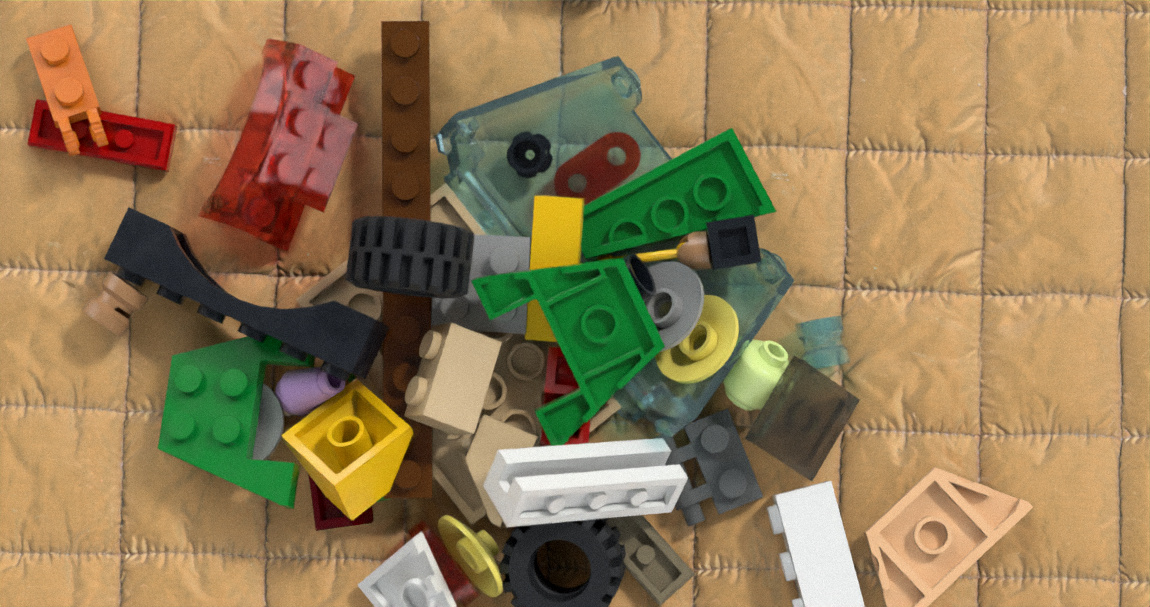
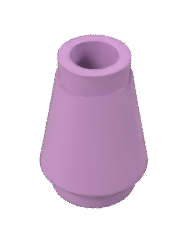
[275,367,345,416]

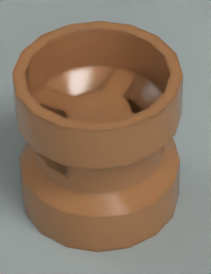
[82,271,149,337]

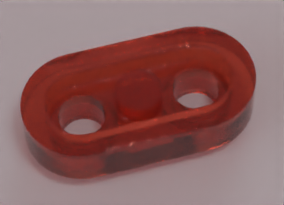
[553,132,641,205]
[408,519,481,607]

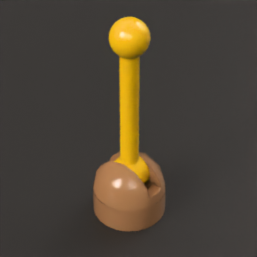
[596,231,712,270]

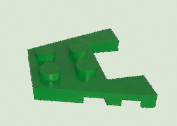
[471,258,665,446]
[158,335,316,509]

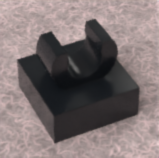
[705,215,761,270]

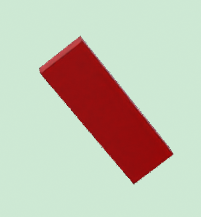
[27,99,178,172]

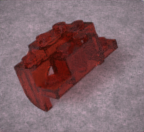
[198,39,358,251]

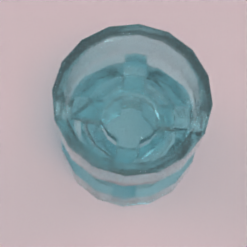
[795,316,850,371]

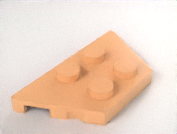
[864,467,1033,607]

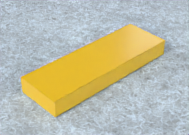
[525,195,584,342]

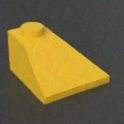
[281,378,413,521]

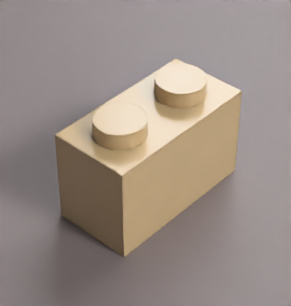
[404,323,502,435]

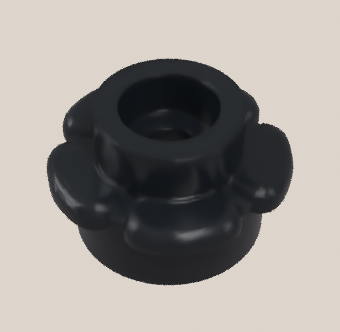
[507,131,553,178]

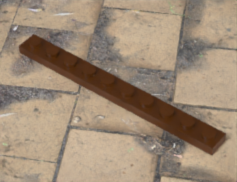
[381,21,433,499]

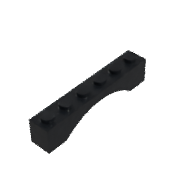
[104,207,390,382]

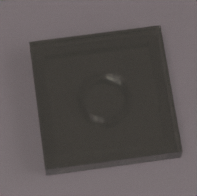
[745,356,860,481]

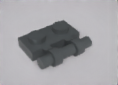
[653,408,763,527]

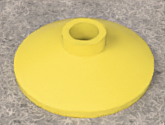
[655,295,739,384]
[438,515,503,597]

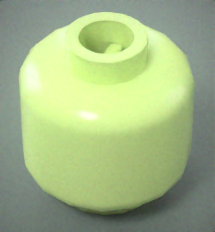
[722,340,793,411]

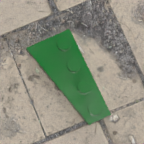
[581,128,777,259]

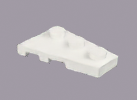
[357,531,457,607]

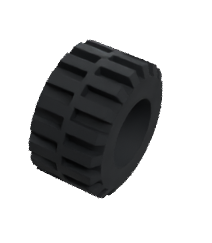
[346,216,475,299]
[500,518,626,607]

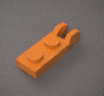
[26,24,108,156]

